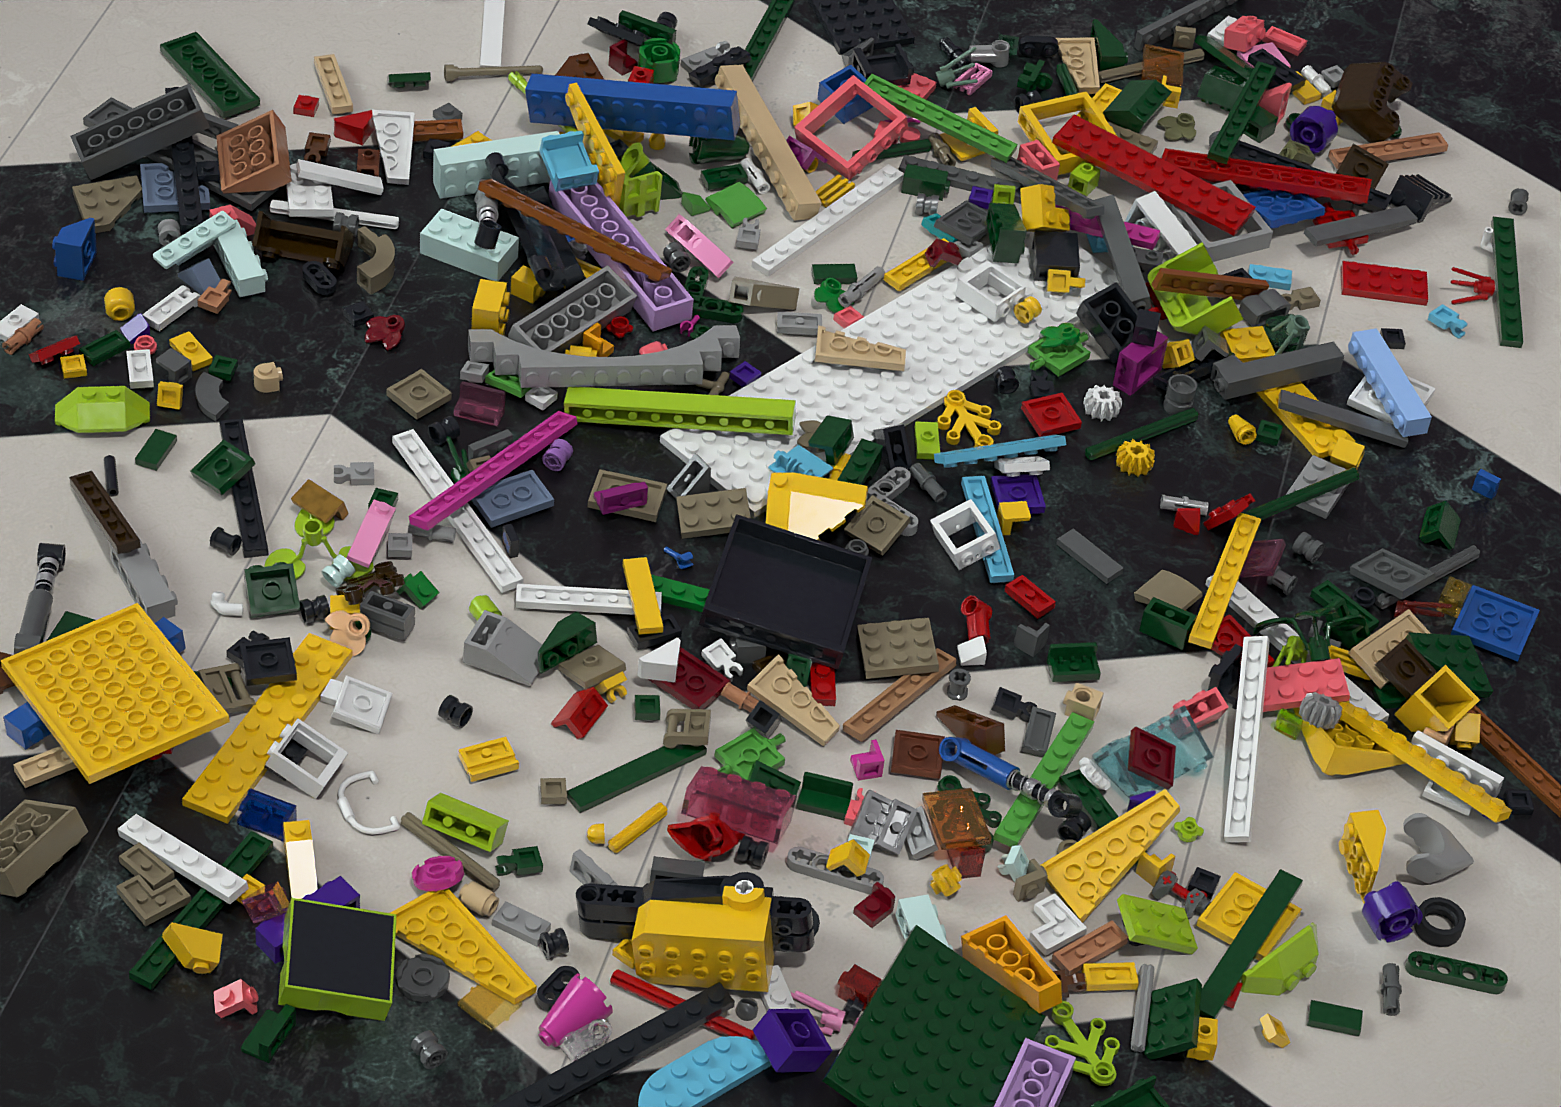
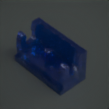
[237,788,297,842]

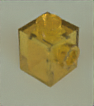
[1436,577,1472,618]

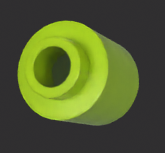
[469,595,502,621]

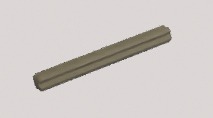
[401,812,500,892]

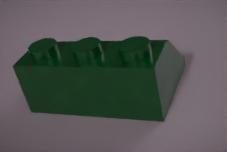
[1103,80,1172,133]

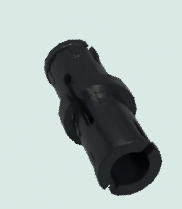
[939,37,972,68]

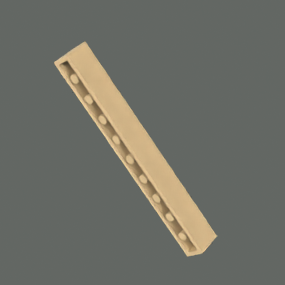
[715,65,822,220]

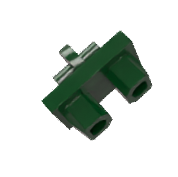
[1017,60,1053,93]

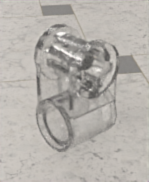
[559,1019,612,1062]

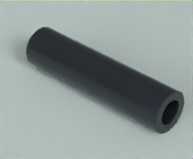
[104,455,119,497]

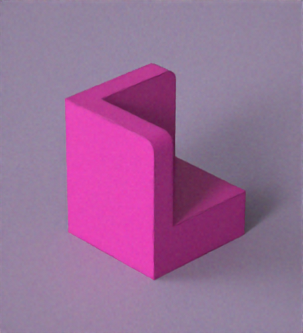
[850,739,885,781]

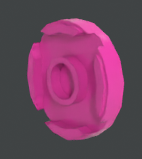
[412,856,465,891]

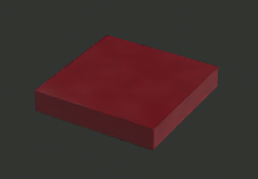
[1128,727,1176,789]

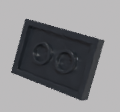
[587,16,652,47]

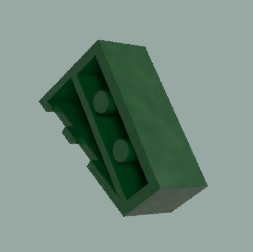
[986,203,1027,263]

